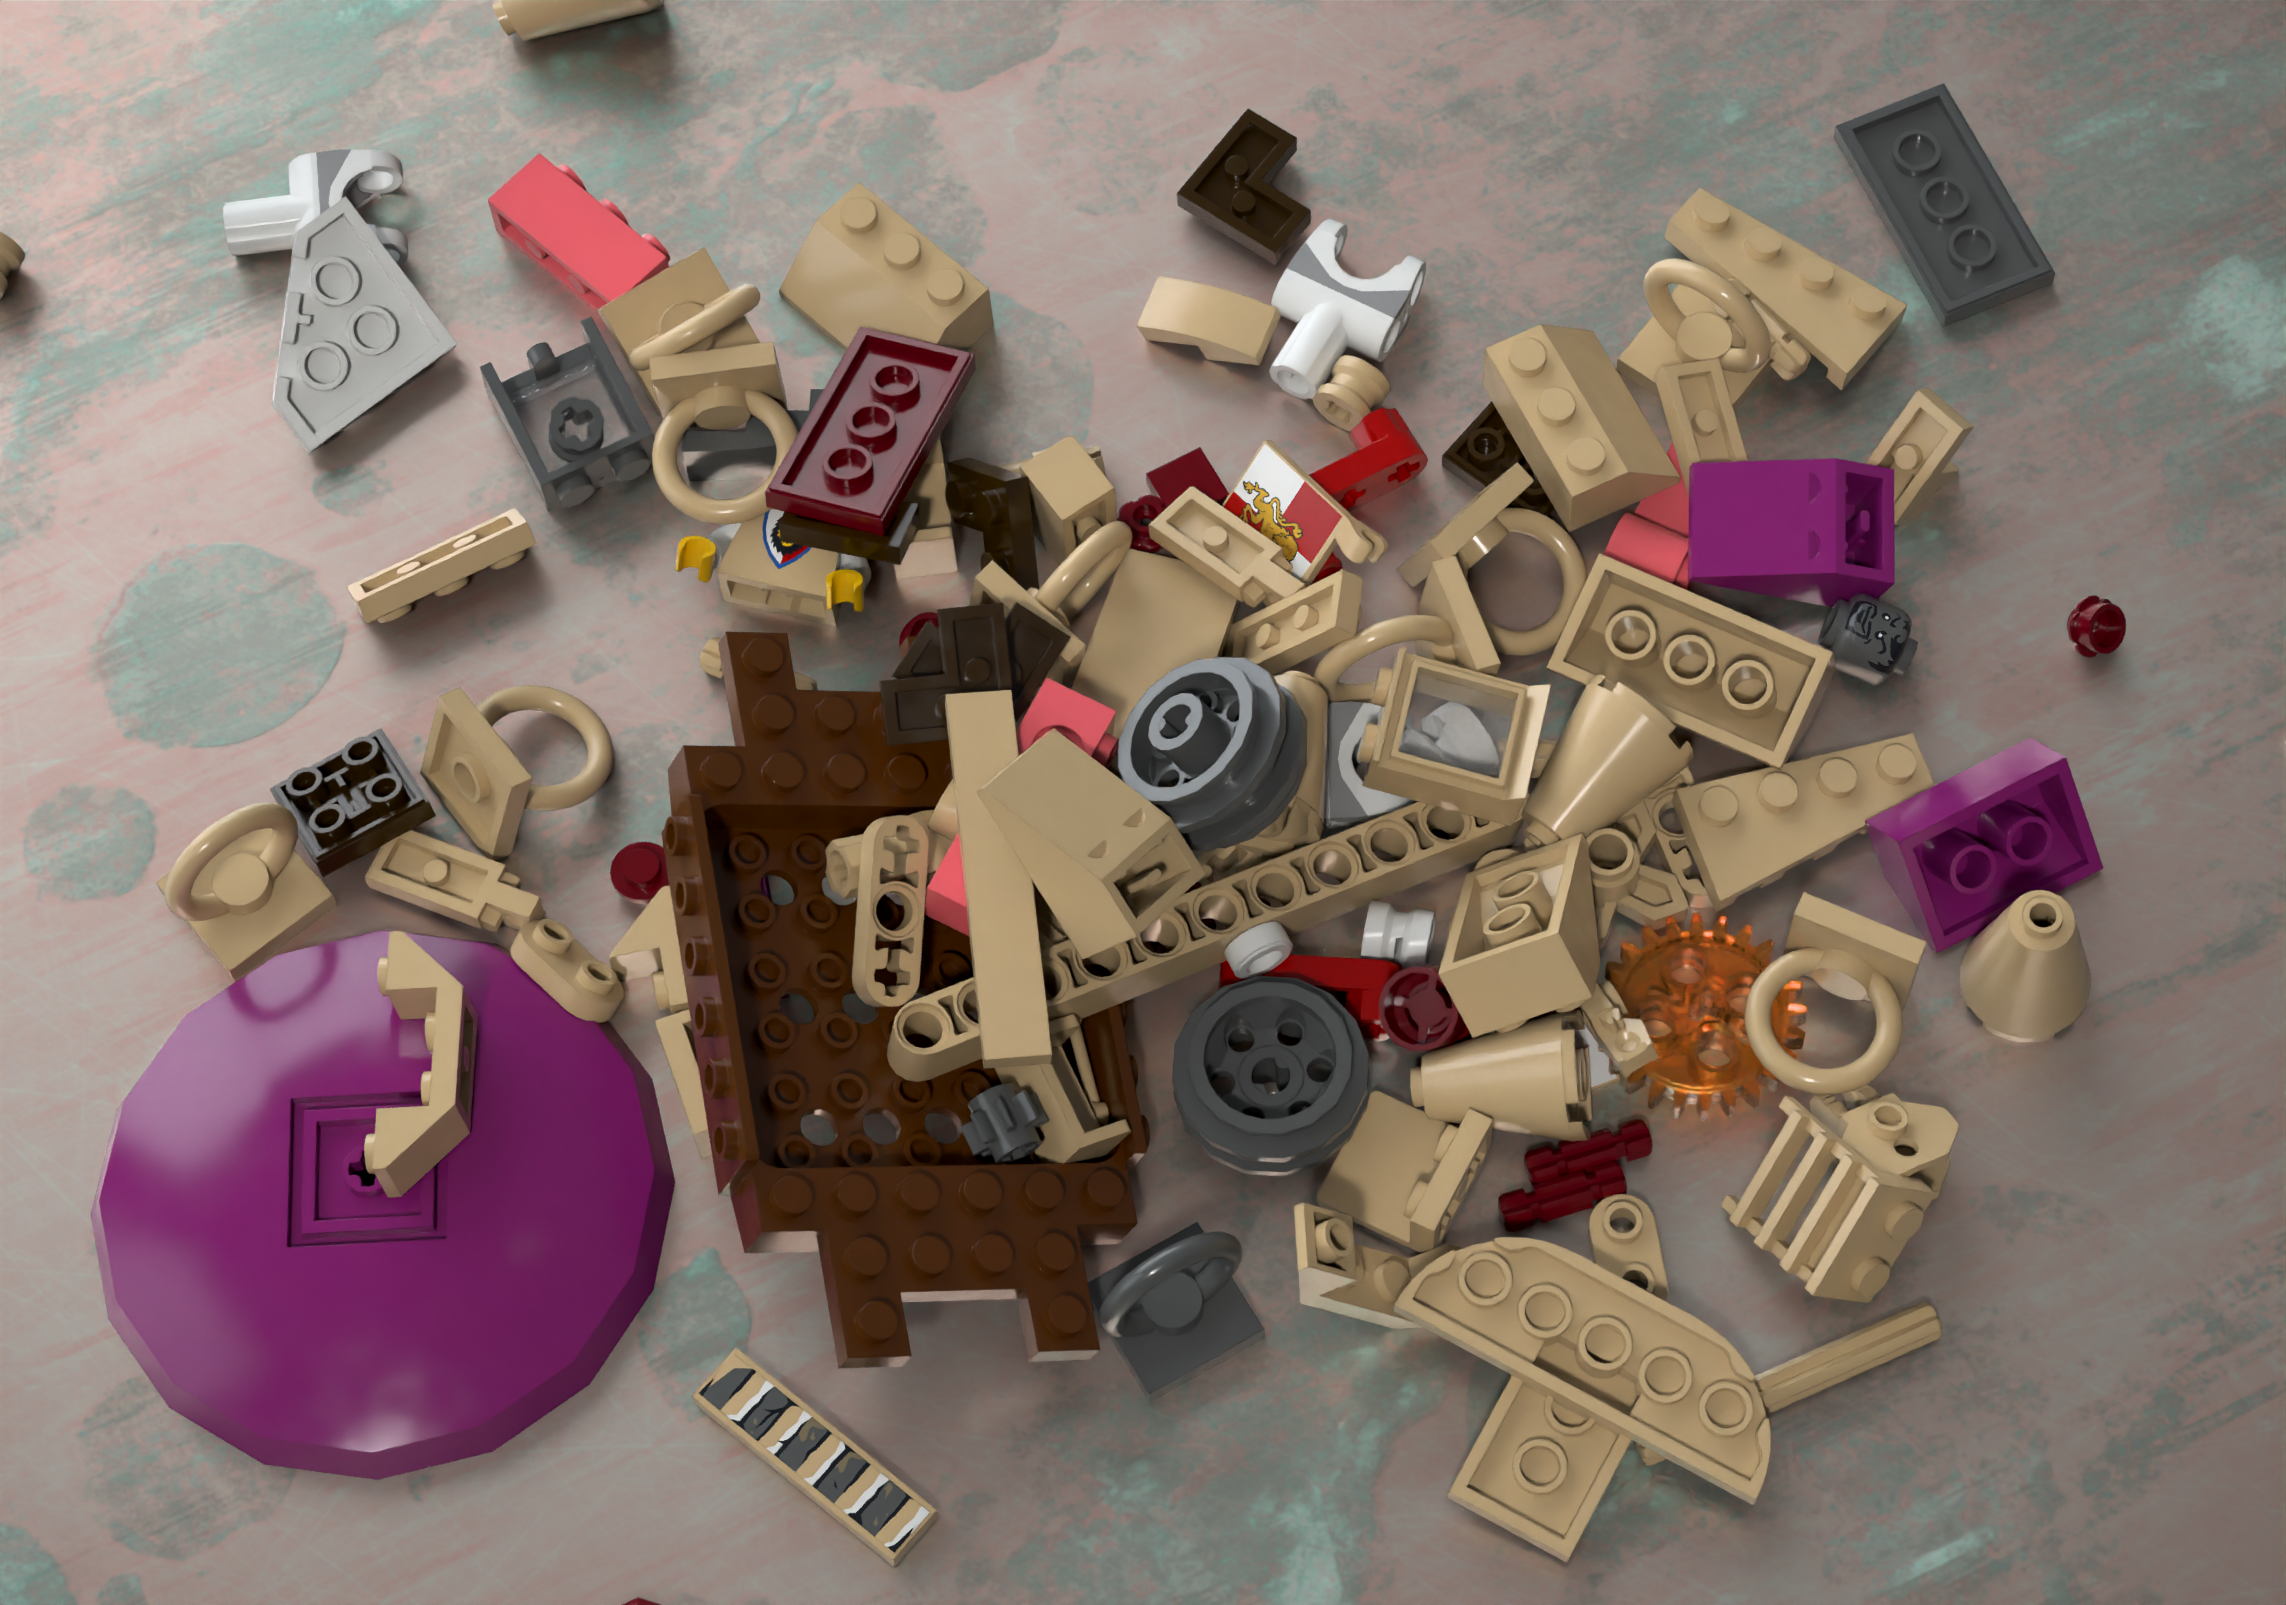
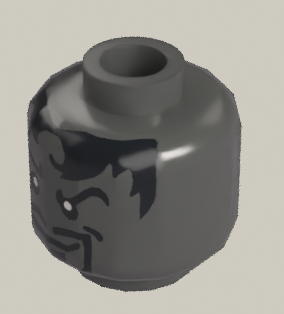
[1818,592,1918,686]

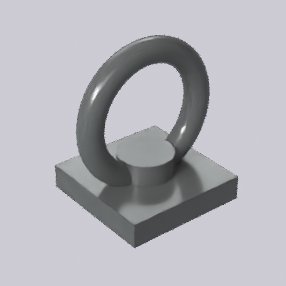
[1088,1222,1265,1403]

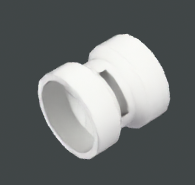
[1360,900,1436,969]

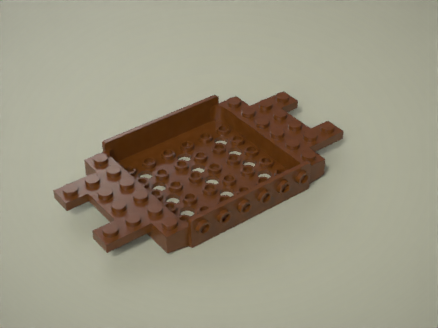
[661,631,1150,1369]

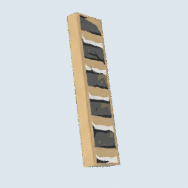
[692,1347,939,1567]

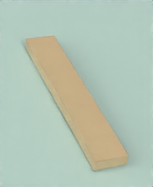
[945,690,1052,1069]

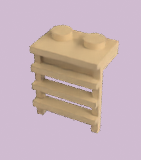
[1721,1096,1936,1303]

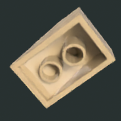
[1438,833,1600,1038]

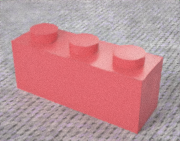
[487,153,670,316]

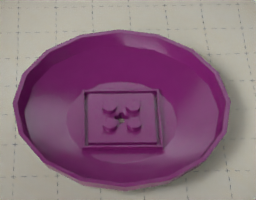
[90,930,675,1480]

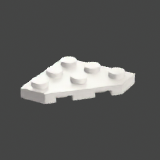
[272,196,458,454]

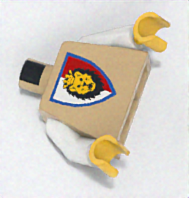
[675,509,871,626]

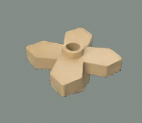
[1524,801,1688,949]

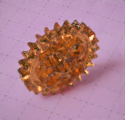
[1597,913,1808,1121]

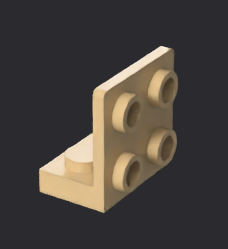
[1317,1091,1493,1253]

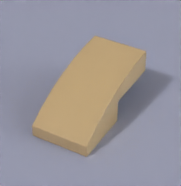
[1137,276,1281,365]

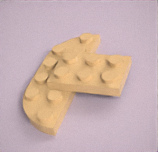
[1393,1237,1771,1563]

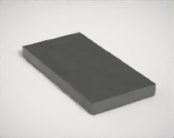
[1834,83,2055,327]

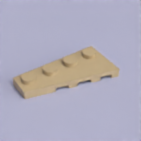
[1664,188,1907,391]

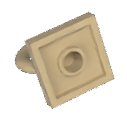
[597,247,760,416]
[1616,258,1788,413]
[649,342,798,525]
[1396,462,1588,655]
[969,521,1133,689]
[1314,556,1501,724]
[420,685,613,861]
[156,802,337,981]
[1745,892,1927,1095]

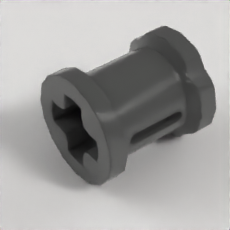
[549,397,604,463]

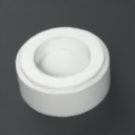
[1224,921,1293,979]

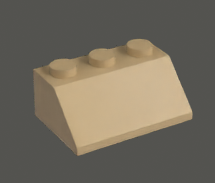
[779,182,994,352]
[1482,324,1680,532]

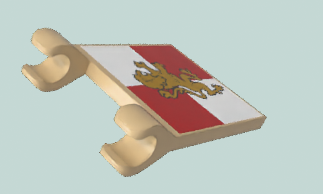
[1222,440,1388,588]

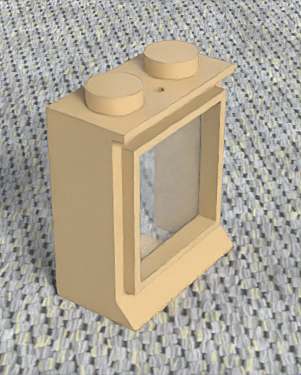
[1357,647,1551,827]

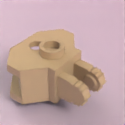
[1808,1084,1960,1201]

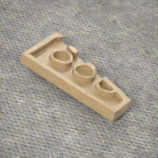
[1672,733,1935,913]

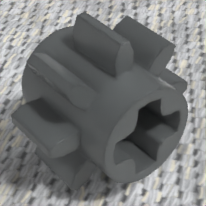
[960,1083,1049,1165]

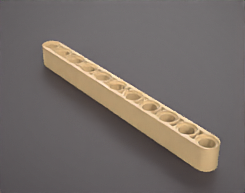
[887,772,1530,1082]

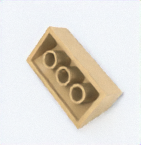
[1546,553,1836,771]

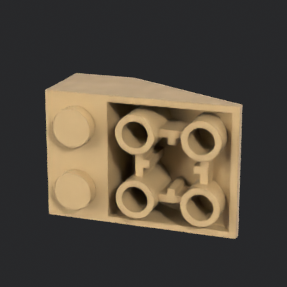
[976,729,1206,959]

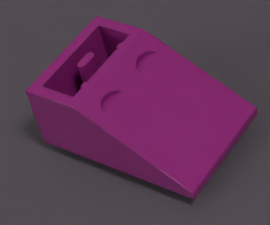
[1688,458,1895,607]

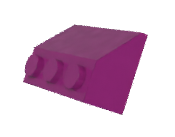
[1865,737,2103,953]

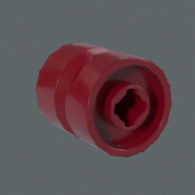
[1379,964,1475,1051]

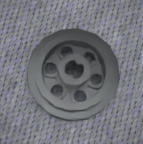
[1118,657,1307,851]
[1172,976,1369,1176]

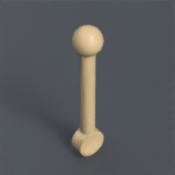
[1070,1018,1109,1127]

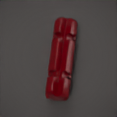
[1524,1118,1653,1185]
[1498,1161,1627,1232]

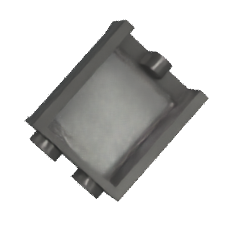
[480,317,655,512]

